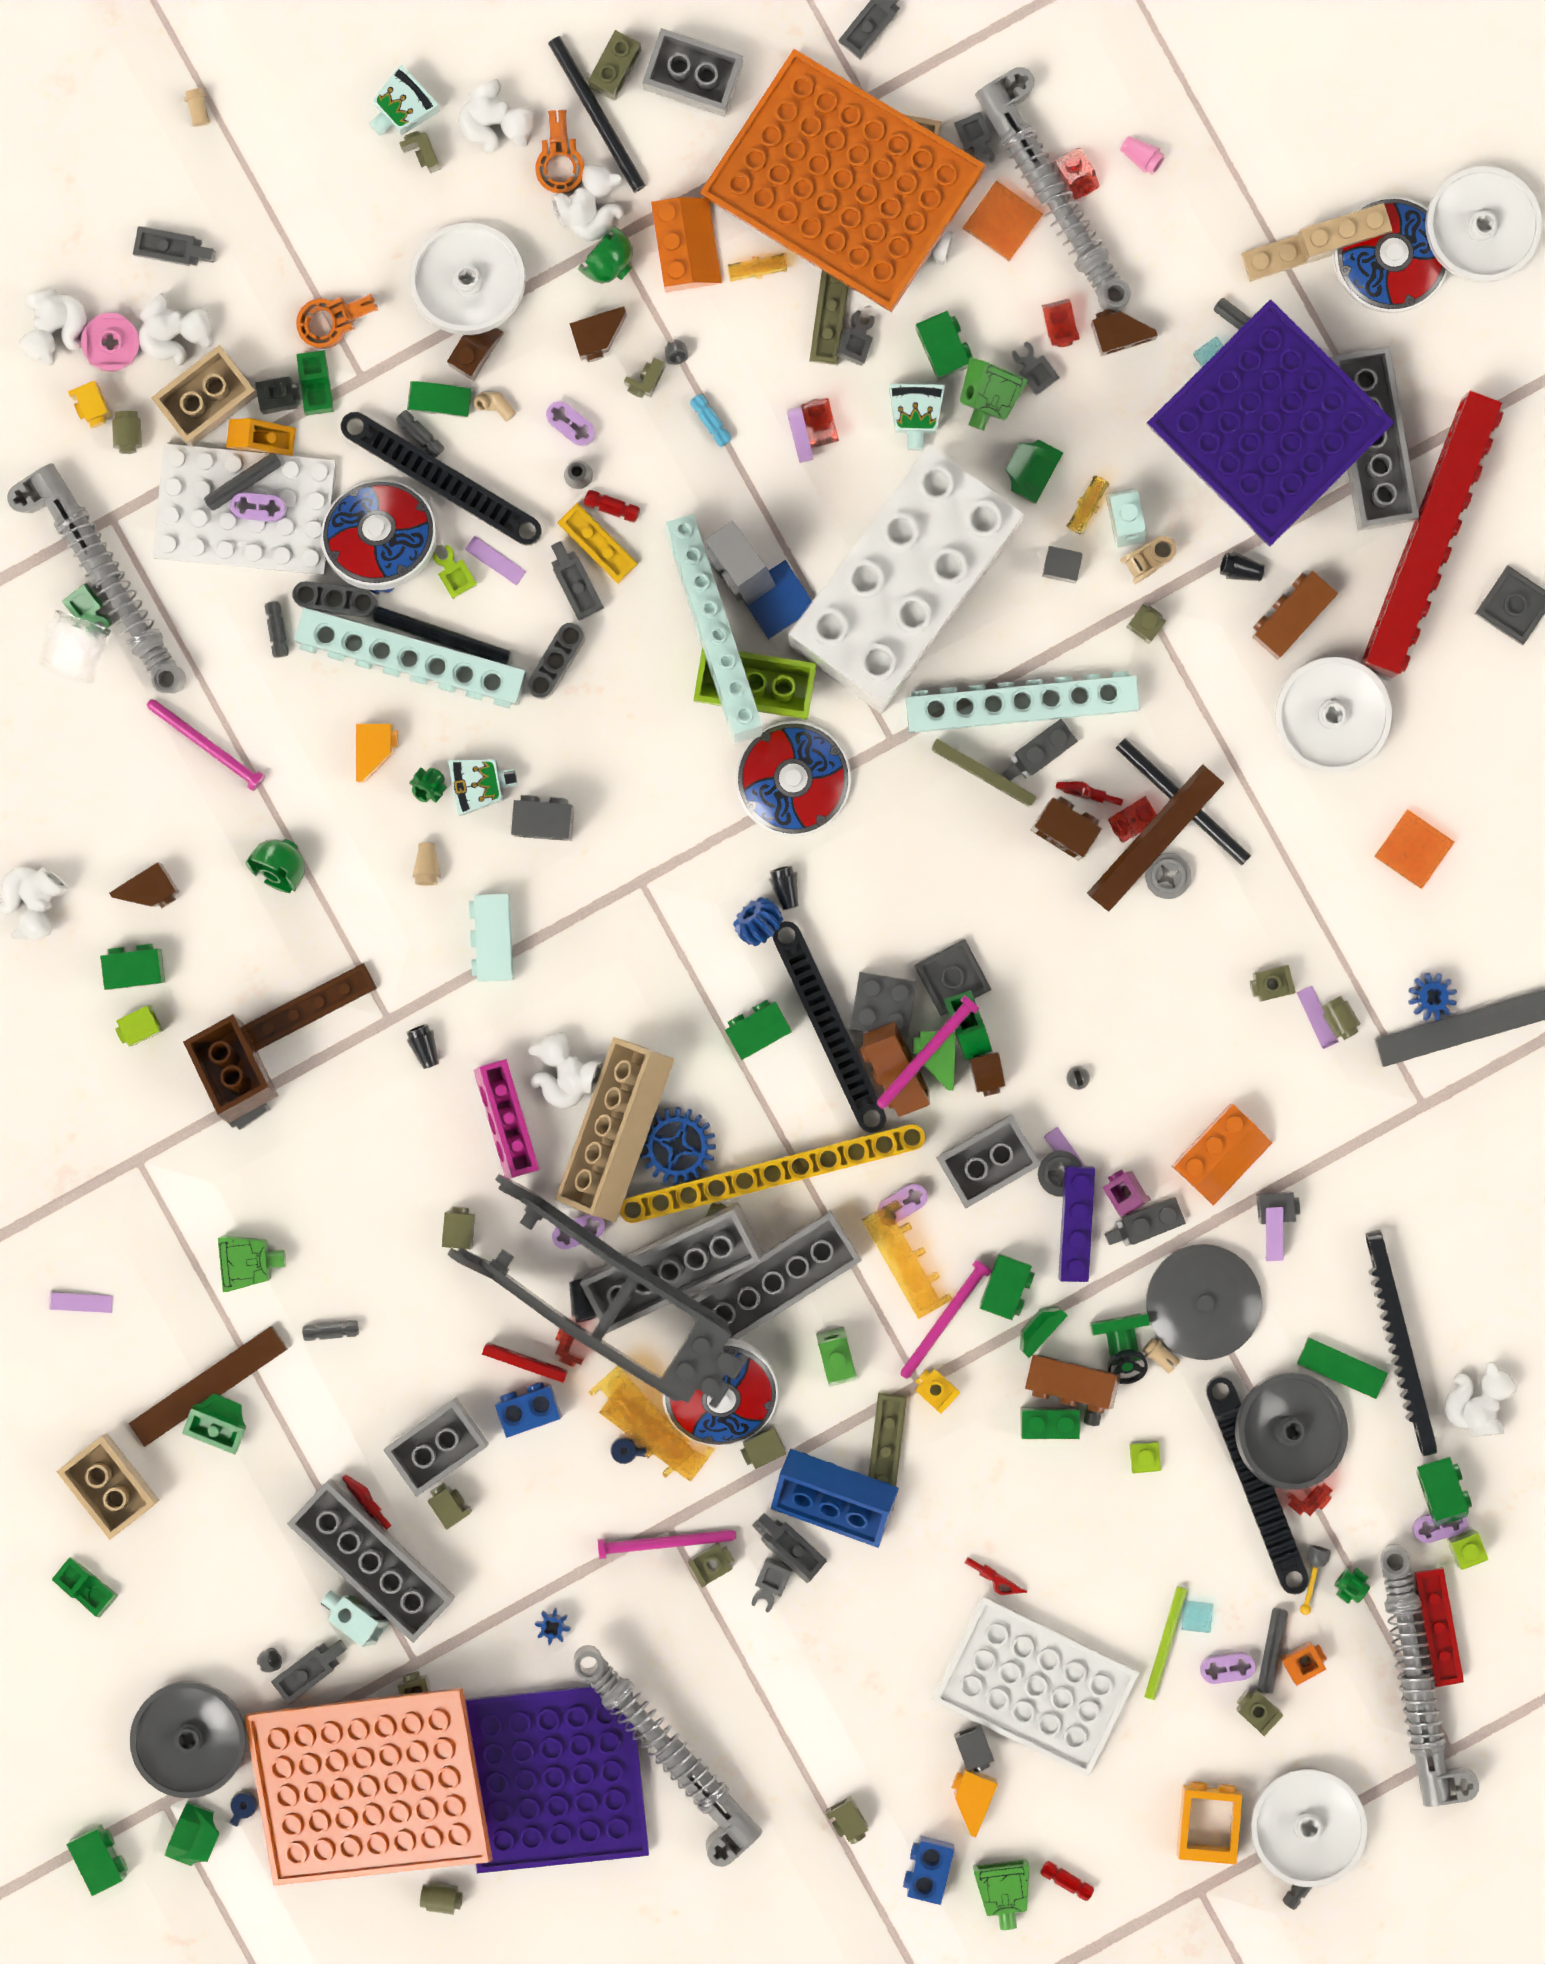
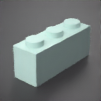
[469,894,514,982]

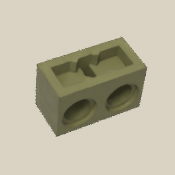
[588,30,642,101]

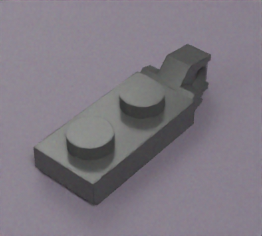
[838,0,900,60]
[133,226,216,266]
[551,541,604,621]
[1003,719,1078,781]
[1105,1197,1186,1246]
[752,1513,827,1583]
[271,1639,347,1705]

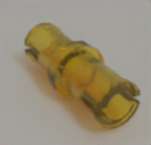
[727,253,787,282]
[1066,475,1110,535]

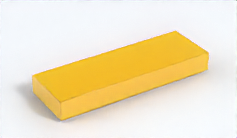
[557,503,638,584]

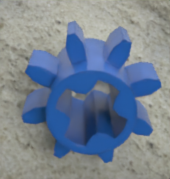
[535,1608,571,1645]

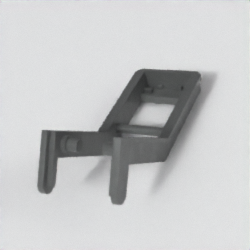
[447,1174,749,1409]

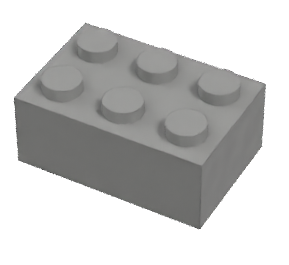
[642,28,744,117]
[705,520,776,606]
[936,1114,1041,1208]
[383,1397,489,1497]

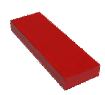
[482,1342,568,1383]

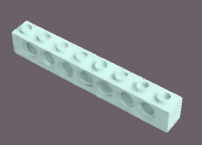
[666,514,762,744]
[294,607,527,709]
[905,671,1140,733]

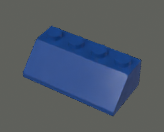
[770,1448,899,1548]

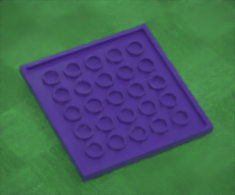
[1146,299,1394,547]
[465,1686,649,1874]

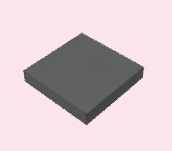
[1474,565,1545,646]
[914,939,992,1016]

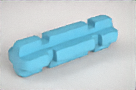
[690,394,732,447]

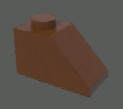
[569,306,627,363]
[1091,309,1158,357]
[447,327,504,381]
[109,862,180,909]
[968,1052,1006,1097]

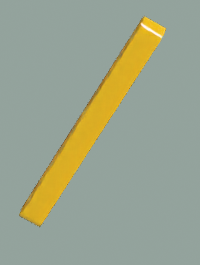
[620,1124,925,1223]

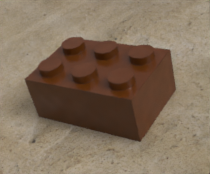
[1030,796,1102,861]
[183,1014,279,1124]

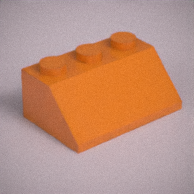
[651,197,722,293]
[1171,1104,1272,1206]

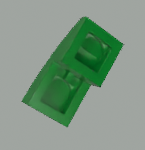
[296,350,334,416]
[407,381,472,418]
[51,1557,118,1618]

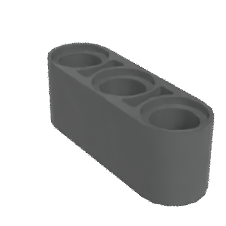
[292,581,378,618]
[527,623,584,700]

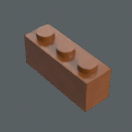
[1252,570,1338,660]
[860,1022,930,1117]
[1025,1354,1121,1413]

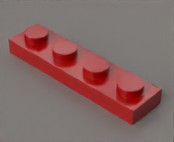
[1414,1567,1464,1687]

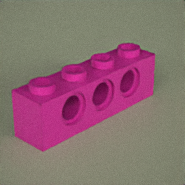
[473,1059,539,1179]

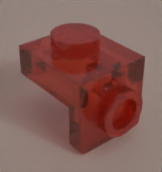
[1054,147,1100,200]
[1041,299,1080,347]
[801,398,839,448]
[1108,796,1157,843]
[555,1321,585,1367]
[1286,1481,1333,1517]

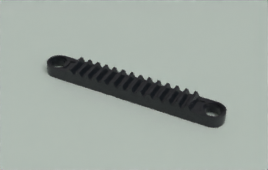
[341,412,542,546]
[773,921,886,1133]
[1365,1229,1437,1457]
[1205,1376,1309,1595]

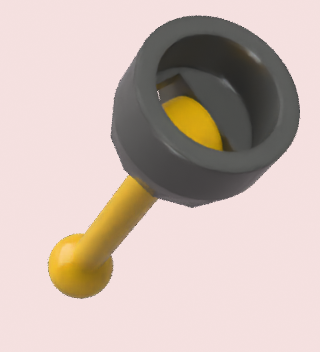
[1300,1545,1331,1615]

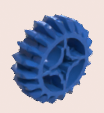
[640,1107,716,1185]

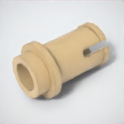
[184,88,211,127]
[1142,1338,1180,1374]

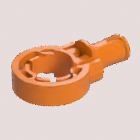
[535,110,585,194]
[296,293,378,349]

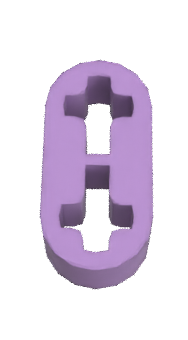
[546,401,595,447]
[787,407,814,463]
[230,492,286,523]
[877,1183,927,1225]
[552,1214,605,1250]
[1412,1514,1468,1543]
[1200,1652,1255,1684]

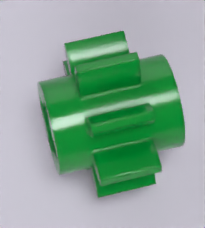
[409,767,447,803]
[1334,1568,1370,1604]

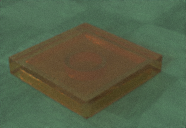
[963,181,1043,262]
[1374,809,1455,889]

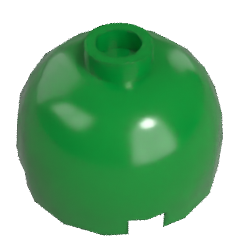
[578,225,633,284]
[246,839,305,893]

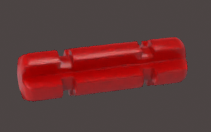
[584,490,640,523]
[1040,1861,1094,1901]

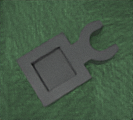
[954,112,995,162]
[835,310,875,366]
[1012,341,1060,396]
[751,1557,792,1613]

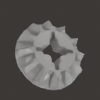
[1145,853,1191,899]

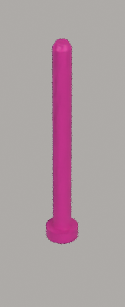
[147,699,265,792]
[877,995,980,1109]
[900,1259,992,1379]
[597,1530,736,1559]

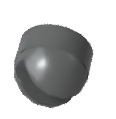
[664,339,689,365]
[1066,1067,1090,1090]
[256,1648,282,1673]

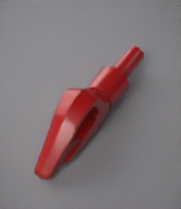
[1055,781,1123,806]
[342,1475,392,1530]
[964,1557,1027,1596]

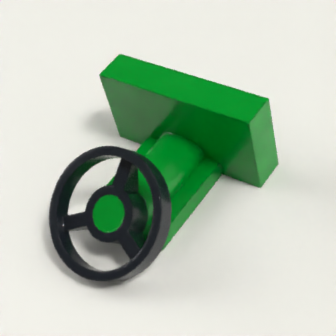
[1089,1312,1150,1384]

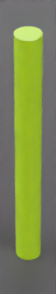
[1144,1586,1188,1700]

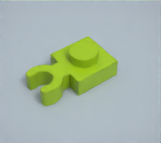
[432,545,478,599]

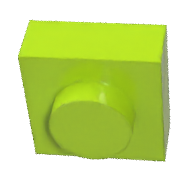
[1129,1441,1161,1474]

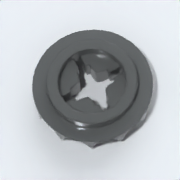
[1037,1150,1082,1197]

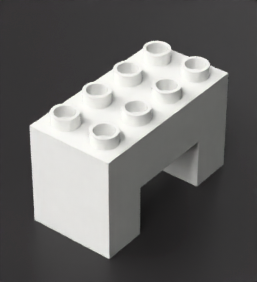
[789,444,1024,714]

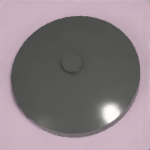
[1146,1244,1262,1360]
[1235,1373,1348,1490]
[130,1681,247,1798]

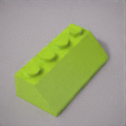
[693,648,817,720]

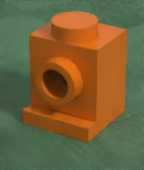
[1280,1641,1327,1686]

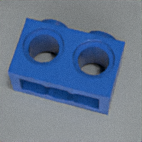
[495,1382,562,1438]
[903,1835,955,1905]

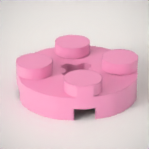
[81,313,139,372]

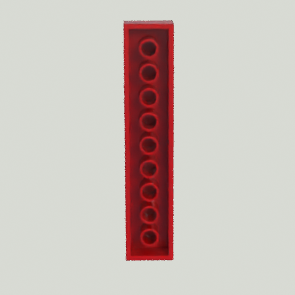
[1360,390,1504,679]

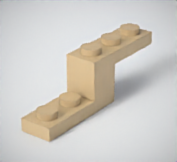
[1241,203,1392,282]

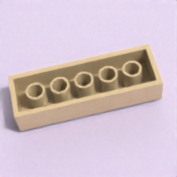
[555,1037,675,1222]

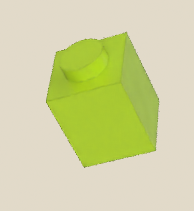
[115,1005,163,1047]
[1447,1529,1489,1570]

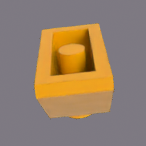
[226,418,296,456]
[356,724,398,783]
[951,1767,998,1838]

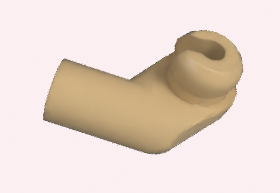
[473,392,517,422]

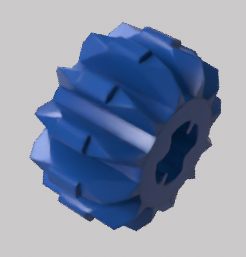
[733,897,783,947]
[1408,973,1457,1021]

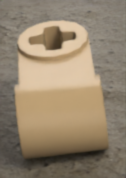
[1120,536,1176,584]

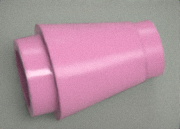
[1120,136,1165,175]

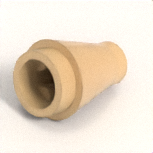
[412,842,441,886]

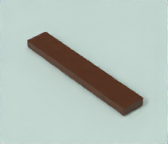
[1087,764,1224,912]
[245,963,378,1051]
[128,1326,288,1447]

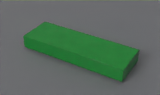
[1296,1337,1388,1399]

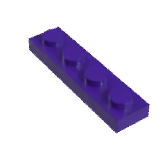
[1058,1166,1095,1282]

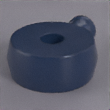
[610,1437,646,1464]
[229,1791,258,1827]

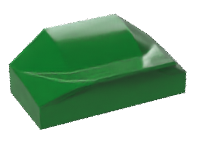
[1005,439,1063,504]
[1020,1306,1068,1358]
[182,1393,246,1455]
[164,1801,220,1866]

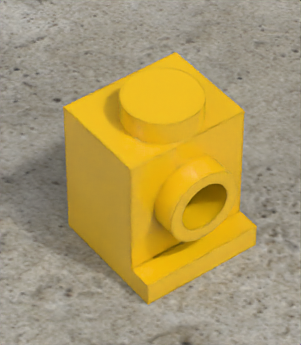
[67,381,112,429]
[915,1368,960,1414]

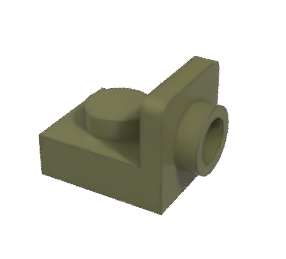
[399,131,441,173]
[624,358,666,398]

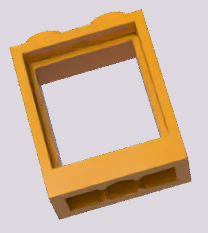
[1176,1781,1243,1865]

